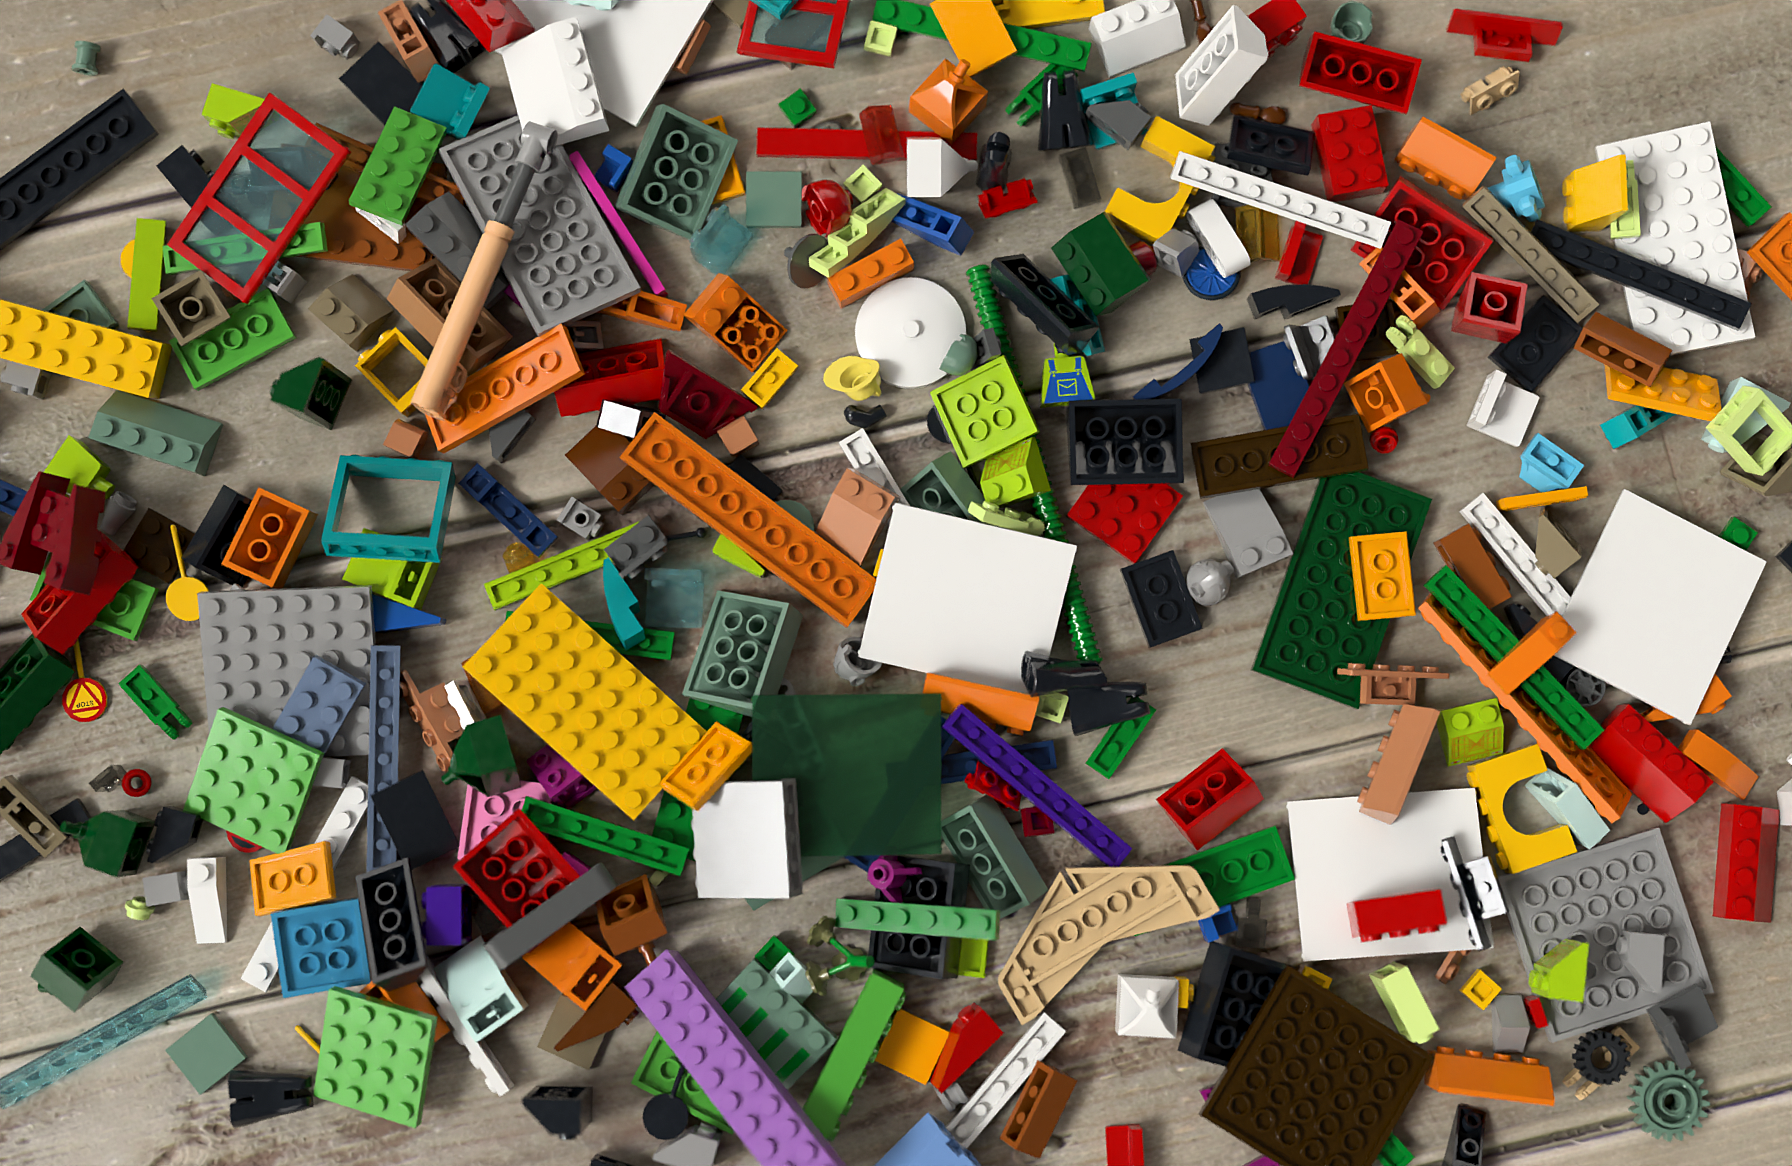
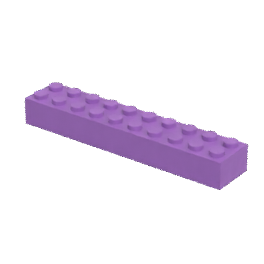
[624,949,847,1166]

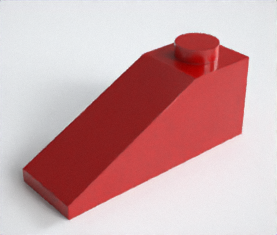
[930,1002,1004,1094]

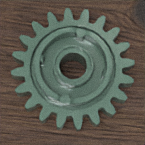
[1627,1060,1710,1142]

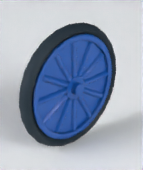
[1183,246,1241,300]

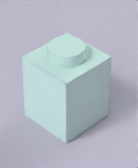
[769,952,813,1004]

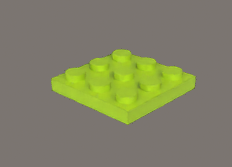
[930,355,1040,468]

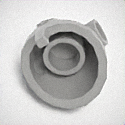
[1187,559,1234,606]
[833,637,882,686]

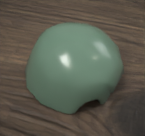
[1331,1,1373,44]
[939,334,977,376]

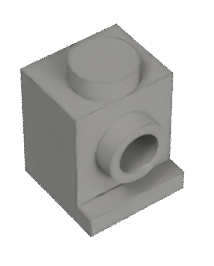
[310,14,360,59]
[0,360,51,400]
[557,497,604,541]

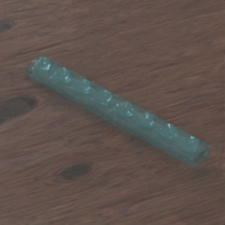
[0,974,207,1110]

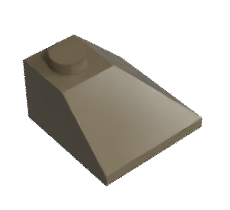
[152,270,231,347]
[1720,432,1792,496]
[1535,506,1582,578]

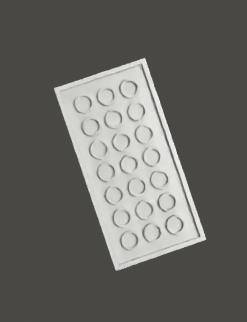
[1595,122,1755,355]

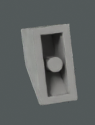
[1153,228,1200,278]
[1616,930,1665,993]

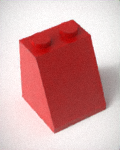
[1451,272,1528,343]

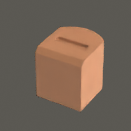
[717,416,759,458]
[383,419,428,459]

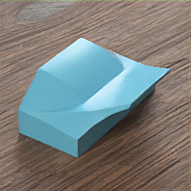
[1519,433,1584,493]

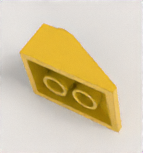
[1562,155,1628,232]

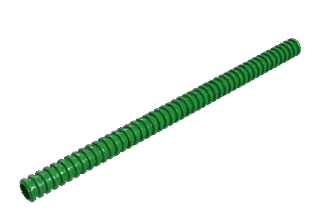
[966,264,1103,664]

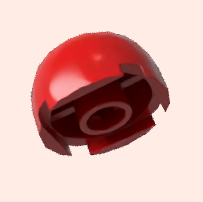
[802,180,853,237]

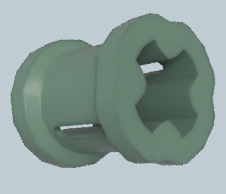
[72,41,101,76]

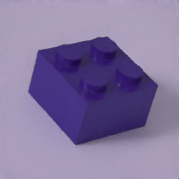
[422,884,472,946]

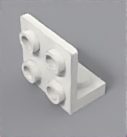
[1466,370,1539,447]

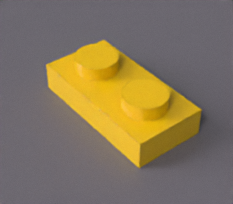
[741,348,799,409]

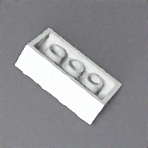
[1175,5,1268,126]

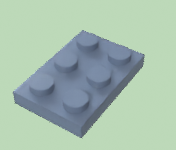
[272,655,366,756]

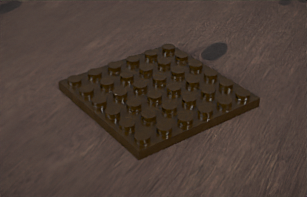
[1198,965,1435,1166]

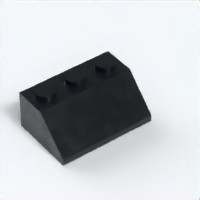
[181,485,252,587]
[522,1086,593,1140]

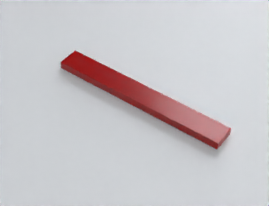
[756,127,977,161]

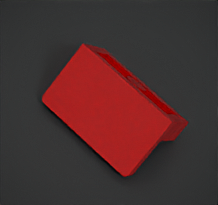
[1275,221,1323,285]
[1105,1124,1144,1166]

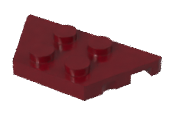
[658,349,758,439]

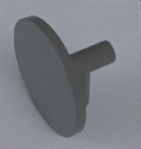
[784,234,828,289]

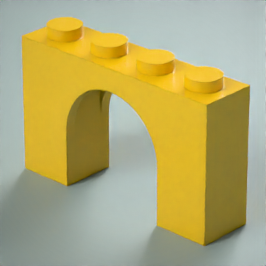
[1105,115,1215,245]
[1466,744,1577,874]

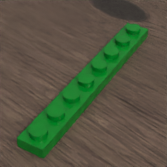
[872,0,1092,72]
[1423,565,1604,750]

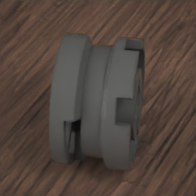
[1560,668,1606,707]

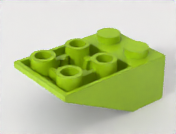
[342,528,442,610]

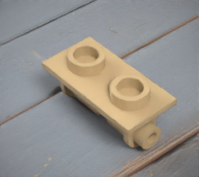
[1461,66,1519,115]

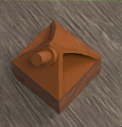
[595,874,668,966]

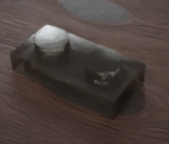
[1059,147,1101,209]

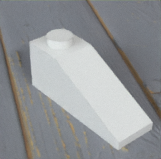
[187,857,227,944]

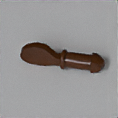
[1190,0,1213,44]
[1229,102,1286,124]

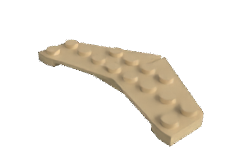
[998,865,1220,1025]

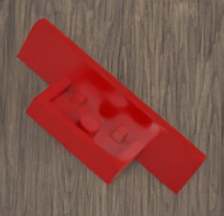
[1446,9,1563,62]

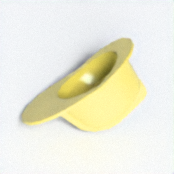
[823,356,881,401]

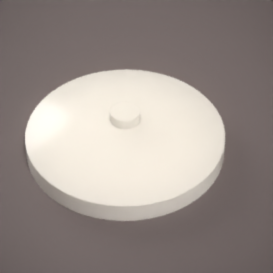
[855,277,966,389]

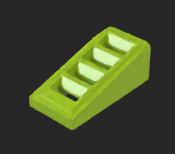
[712,534,766,579]

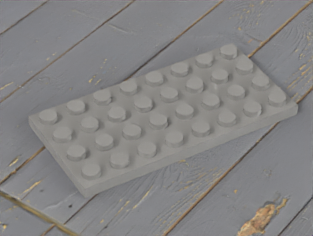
[439,115,641,337]

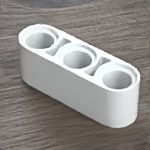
[1186,199,1251,278]

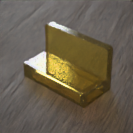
[1236,205,1280,262]

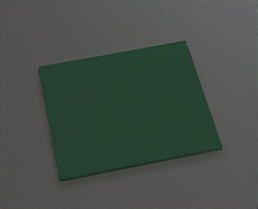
[751,693,942,856]

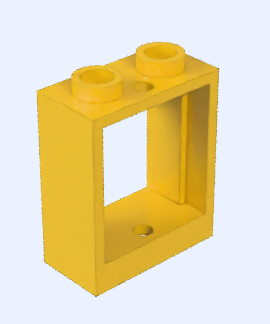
[355,327,428,417]

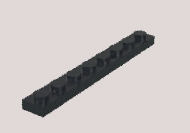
[1531,219,1752,331]

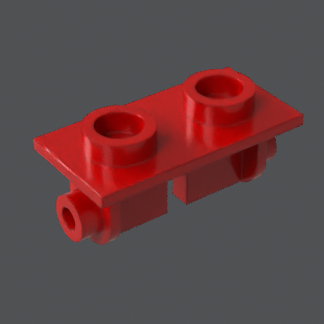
[977,178,1038,219]
[965,762,1022,811]

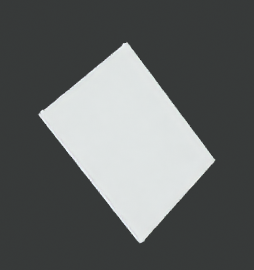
[494,0,714,127]
[1554,489,1767,725]
[858,503,1077,697]
[1286,788,1494,961]

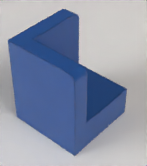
[594,144,633,193]
[1198,903,1237,943]

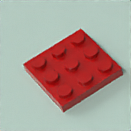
[1066,484,1183,564]

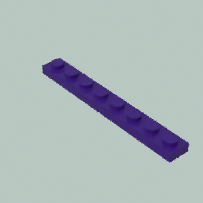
[941,704,1132,867]

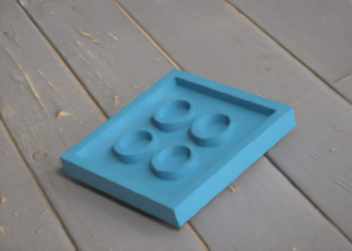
[270,897,371,998]

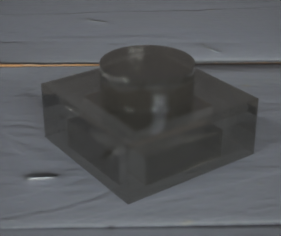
[89,765,127,793]

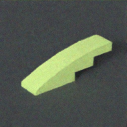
[809,188,906,278]

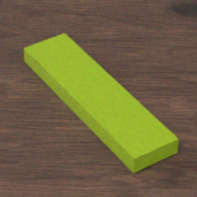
[127,218,167,332]

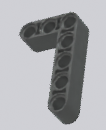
[483,862,618,970]

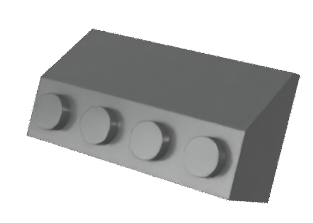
[405,191,510,310]

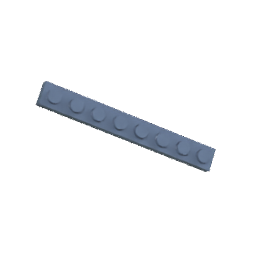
[366,645,400,872]

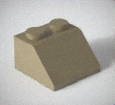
[308,274,394,352]

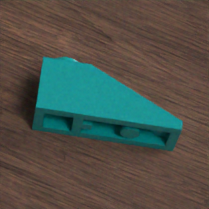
[1600,405,1676,449]

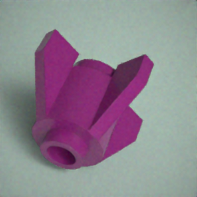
[866,846,922,903]

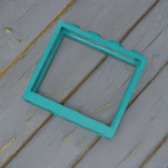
[321,455,456,563]

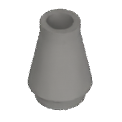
[100,491,137,535]

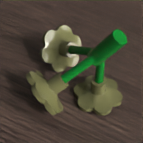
[805,916,874,996]

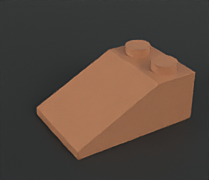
[815,468,901,567]

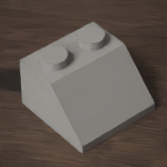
[653,1122,723,1166]

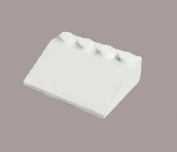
[501,17,609,146]

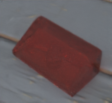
[859,105,904,165]

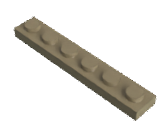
[1462,185,1600,323]

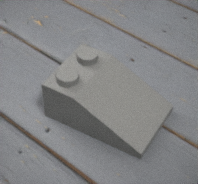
[1203,489,1293,579]

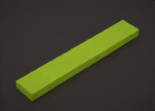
[484,521,640,611]

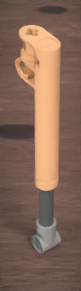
[411,121,558,421]

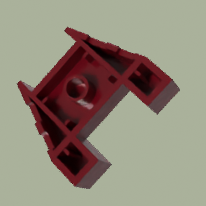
[0,471,106,595]

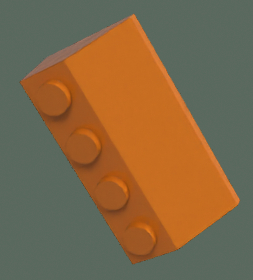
[919,673,1039,736]
[1424,1046,1555,1106]

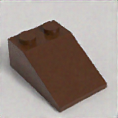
[565,426,655,516]

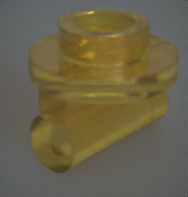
[502,542,536,573]

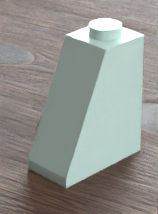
[1701,377,1791,453]
[1524,768,1610,850]

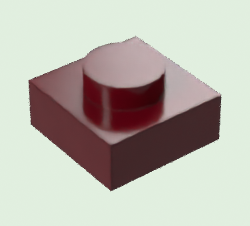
[1021,807,1055,838]

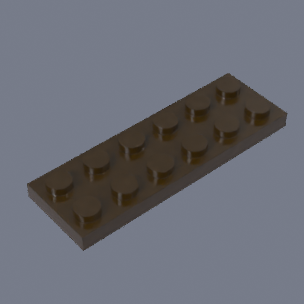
[1191,414,1369,499]

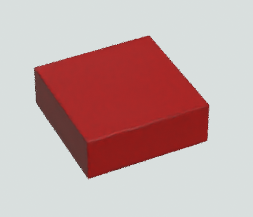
[1523,995,1548,1029]

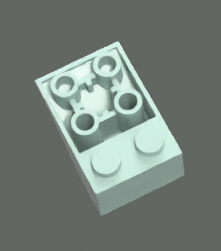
[433,935,529,1043]

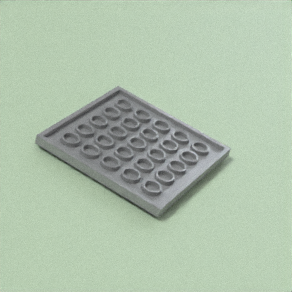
[197,585,376,757]
[1498,827,1714,1043]

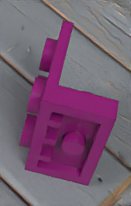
[527,744,597,809]

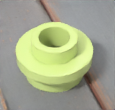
[125,896,155,920]

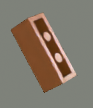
[1573,312,1673,387]
[1433,523,1512,609]
[1000,1060,1078,1159]

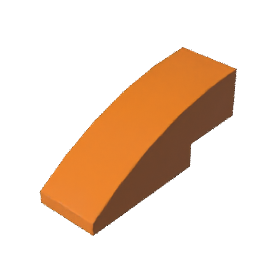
[598,291,687,332]
[1678,729,1759,800]

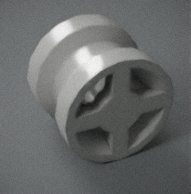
[935,1079,969,1113]

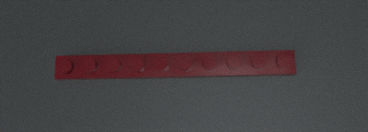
[1268,219,1424,478]

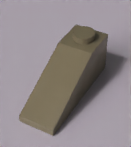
[0,775,68,858]

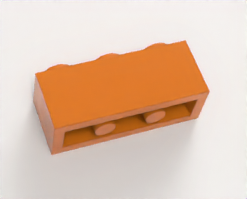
[827,238,914,308]

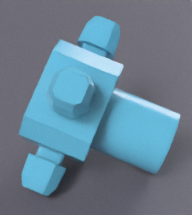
[1487,155,1545,222]

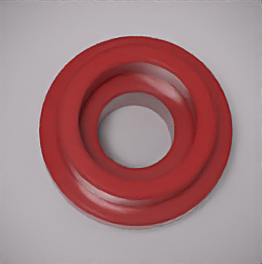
[1370,427,1399,454]
[121,769,152,797]

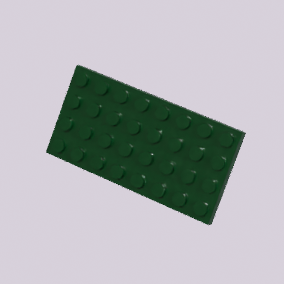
[1250,472,1432,709]

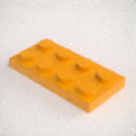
[1604,364,1722,421]

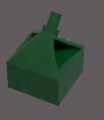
[441,715,521,797]
[60,810,155,878]
[30,926,124,1013]

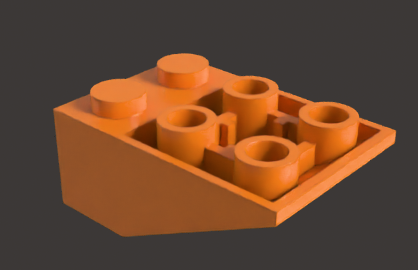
[683,273,788,373]
[521,921,624,1011]

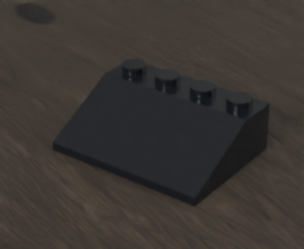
[1066,399,1184,486]
[868,855,970,979]
[1178,941,1296,1067]

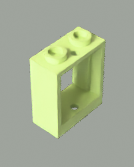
[1706,386,1792,476]
[1369,962,1439,1044]

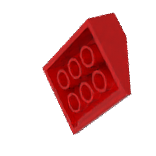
[1351,175,1493,310]
[453,808,580,953]

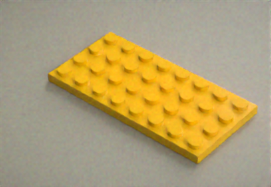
[463,583,707,821]

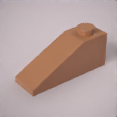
[378,0,439,83]

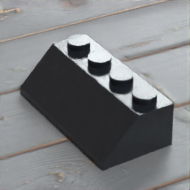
[991,254,1099,355]
[355,858,428,992]

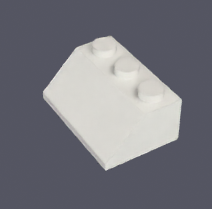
[1089,0,1186,78]

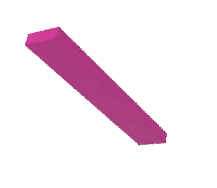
[569,150,668,297]

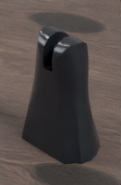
[410,0,486,74]
[1038,70,1093,151]
[976,132,1012,191]
[1021,651,1107,697]
[1067,682,1150,736]
[228,1070,314,1128]

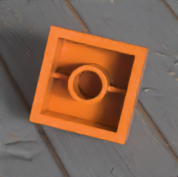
[909,58,988,145]
[1344,353,1431,433]

